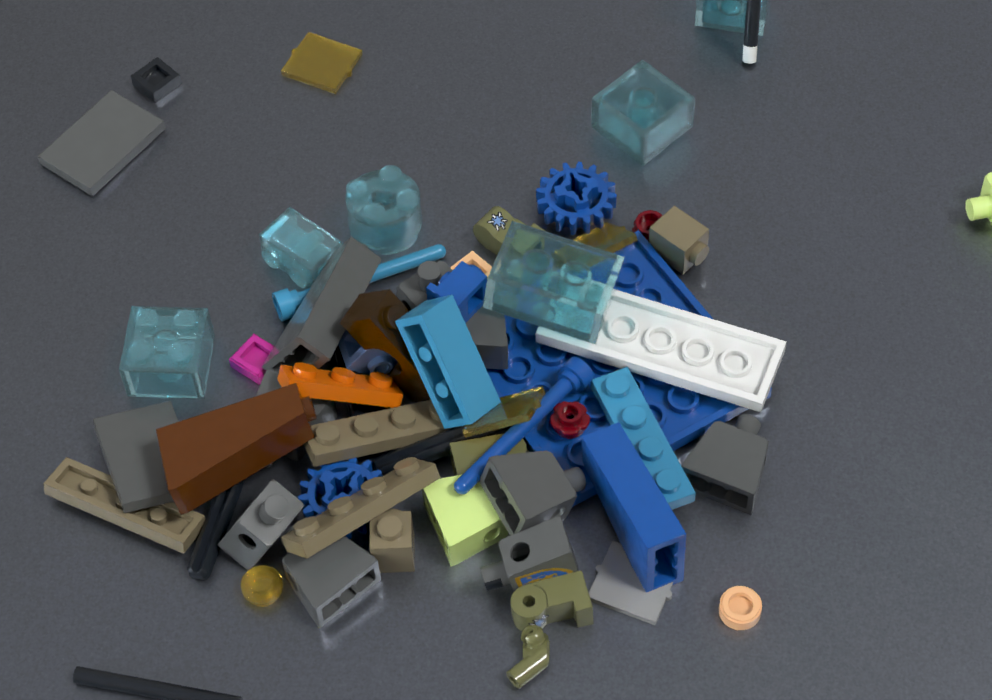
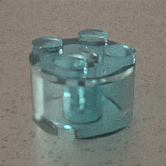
[345,165,423,255]

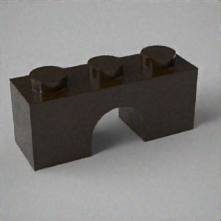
[340,289,431,402]

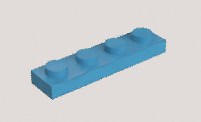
[591,367,696,510]

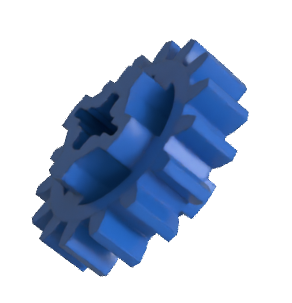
[536,162,617,235]
[298,457,382,539]

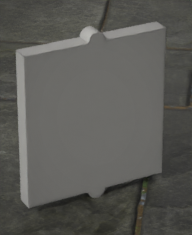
[589,541,673,625]

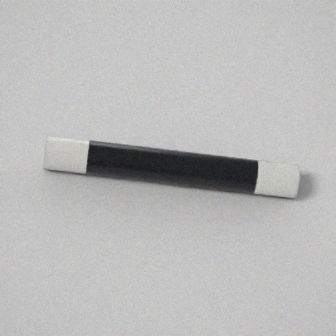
[742,0,761,64]

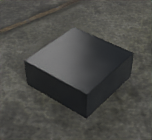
[131,57,182,103]

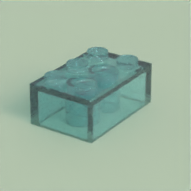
[483,221,625,344]

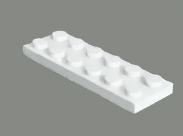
[536,274,787,412]

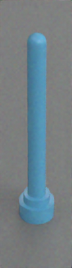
[272,244,446,322]

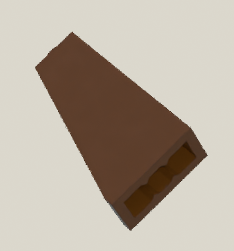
[156,383,317,515]

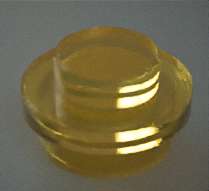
[241,565,283,607]

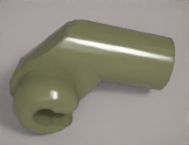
[506,625,550,689]

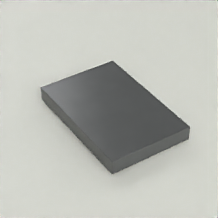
[38,90,166,197]
[93,401,179,513]

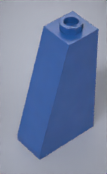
[582,422,686,593]

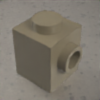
[649,205,709,274]
[370,509,415,573]

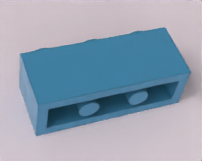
[395,294,501,429]

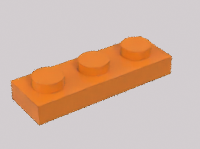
[277,362,403,408]

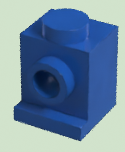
[426,261,488,323]

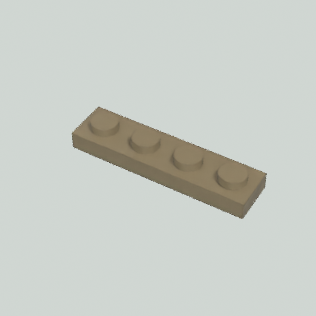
[304,400,454,467]
[43,457,205,554]
[281,457,441,559]

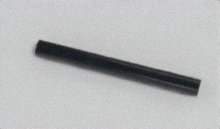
[73,666,243,700]

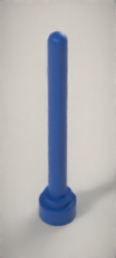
[454,357,594,495]

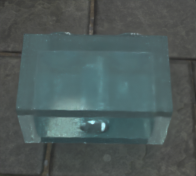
[259,207,343,288]

